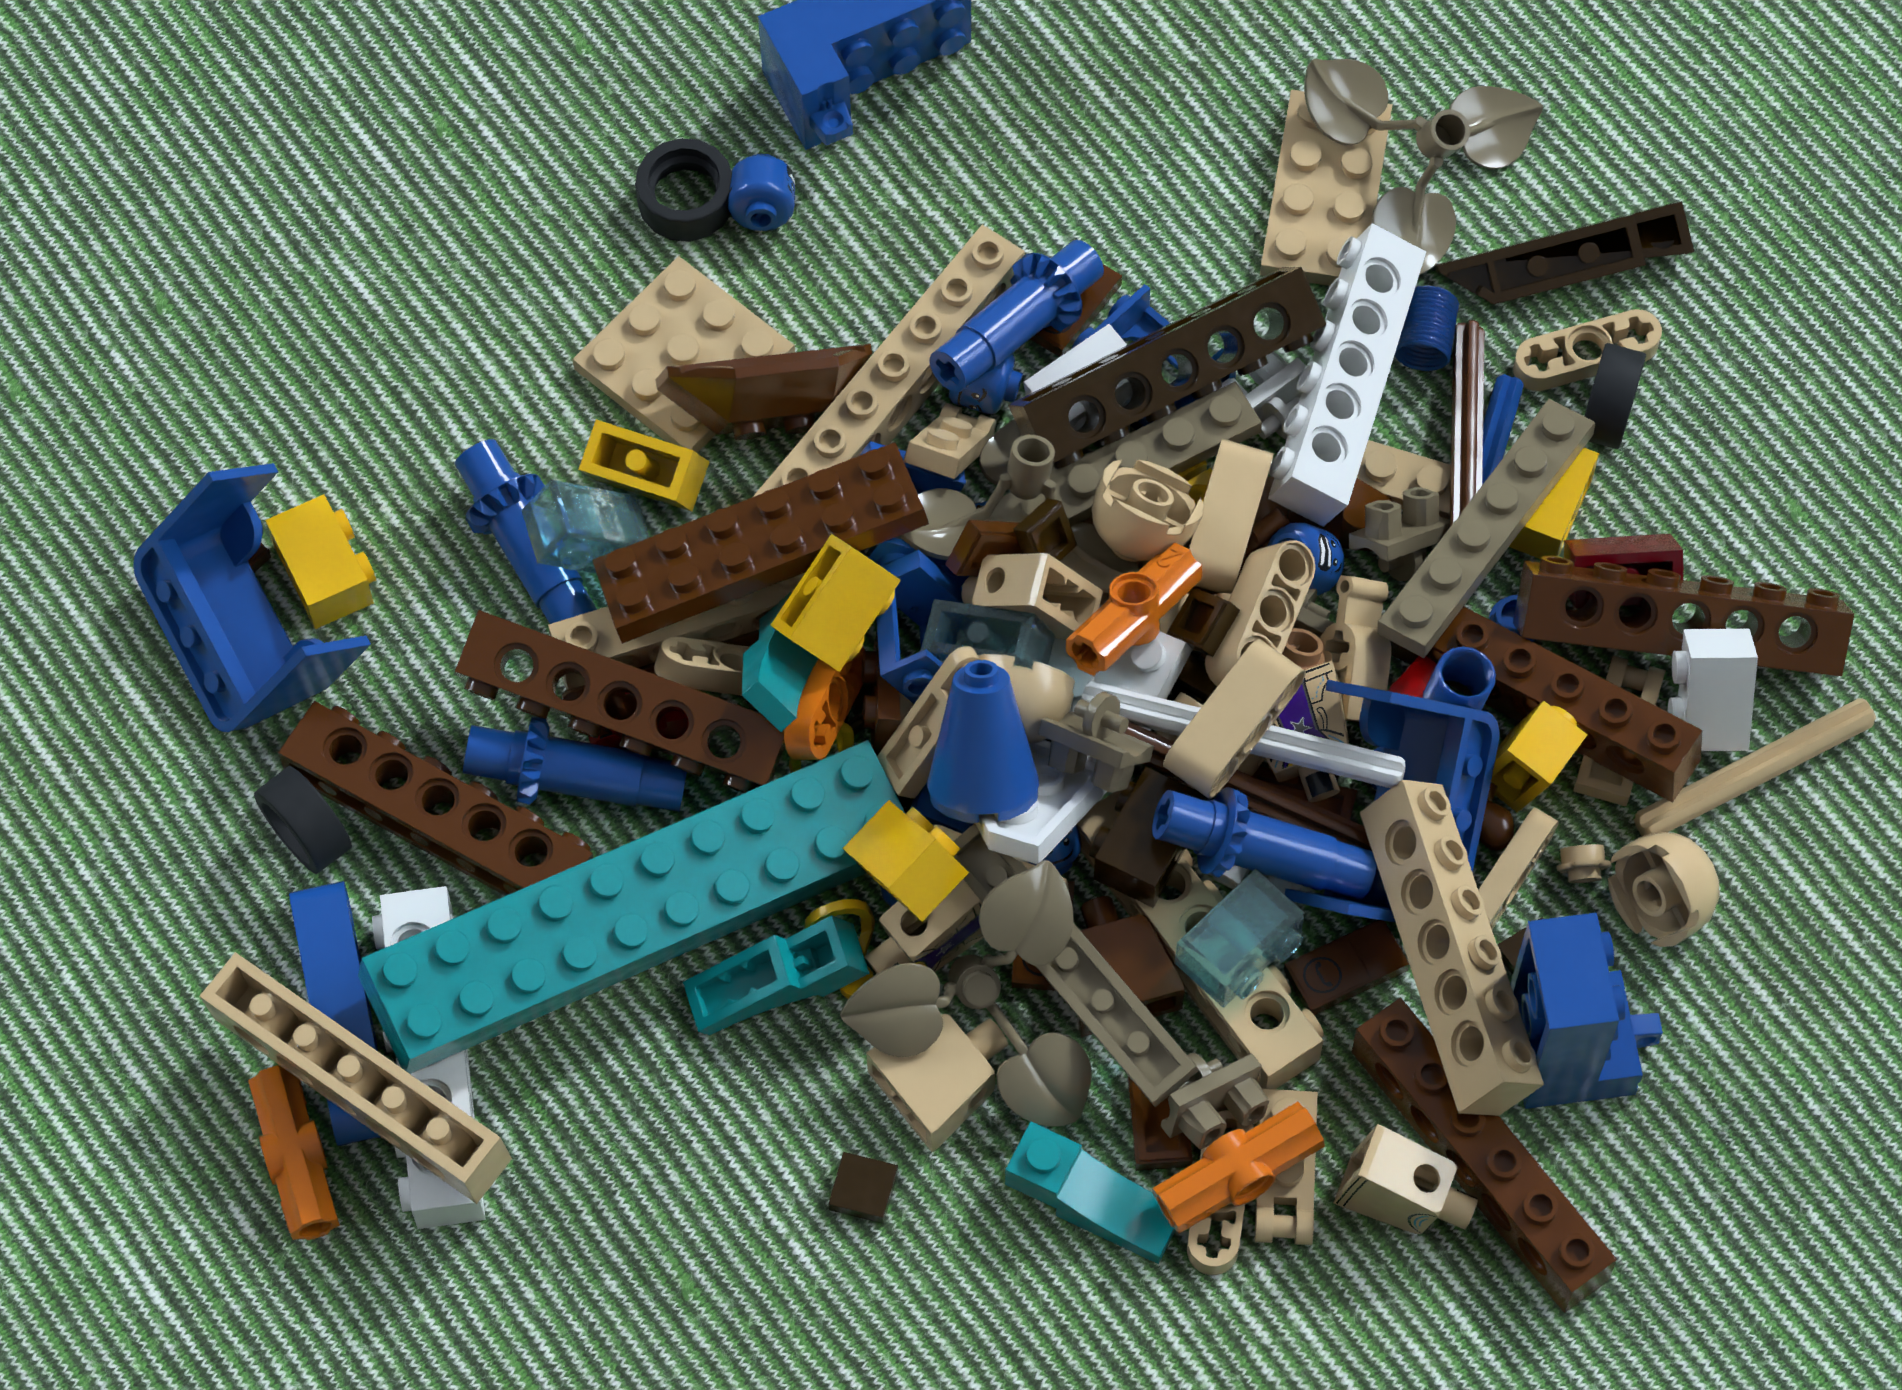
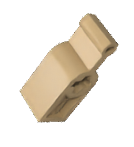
[1320,575,1391,722]

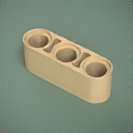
[1189,438,1274,594]
[1205,540,1316,686]
[1163,639,1306,799]

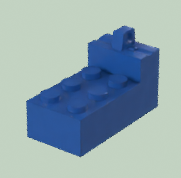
[758,0,971,150]
[1510,913,1663,1109]

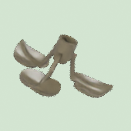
[1304,59,1543,275]
[900,420,1139,593]
[840,860,1092,1127]

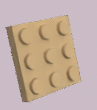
[572,256,795,453]

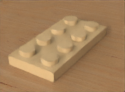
[1260,90,1393,286]

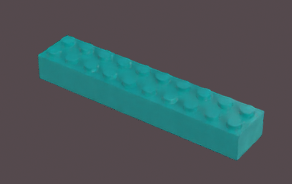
[358,740,906,1074]

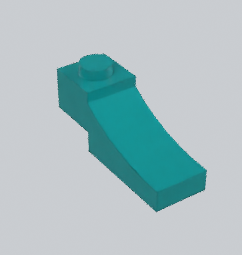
[742,592,819,732]
[683,915,870,1036]
[1005,1121,1176,1264]

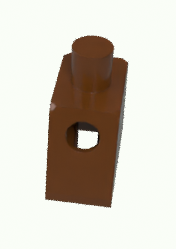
[1077,896,1185,1038]

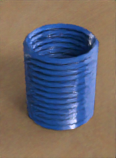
[1395,285,1459,371]
[1423,646,1496,710]

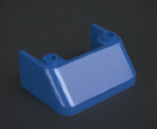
[134,463,371,732]
[1283,680,1500,922]

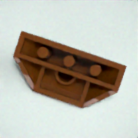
[655,343,872,440]

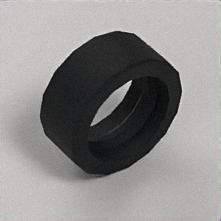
[635,138,732,242]
[1584,343,1646,449]
[254,766,352,874]

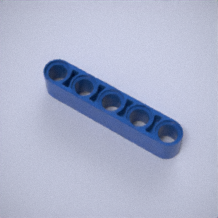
[289,881,381,1146]

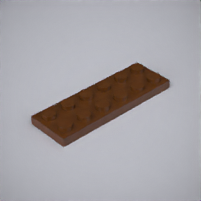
[592,442,929,644]

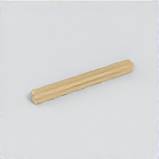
[1634,698,1876,836]

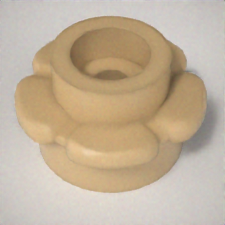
[1556,844,1611,883]

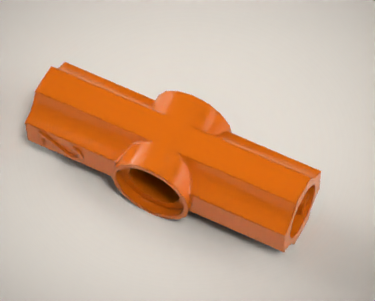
[1066,542,1202,676]
[248,1065,340,1240]
[1152,1102,1325,1234]

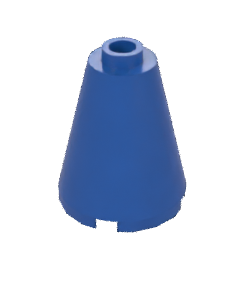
[927,660,1039,823]

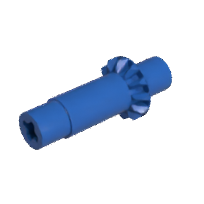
[929,240,1104,392]
[455,439,597,624]
[463,716,687,812]
[1152,787,1377,899]

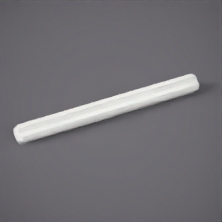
[1081,681,1406,788]

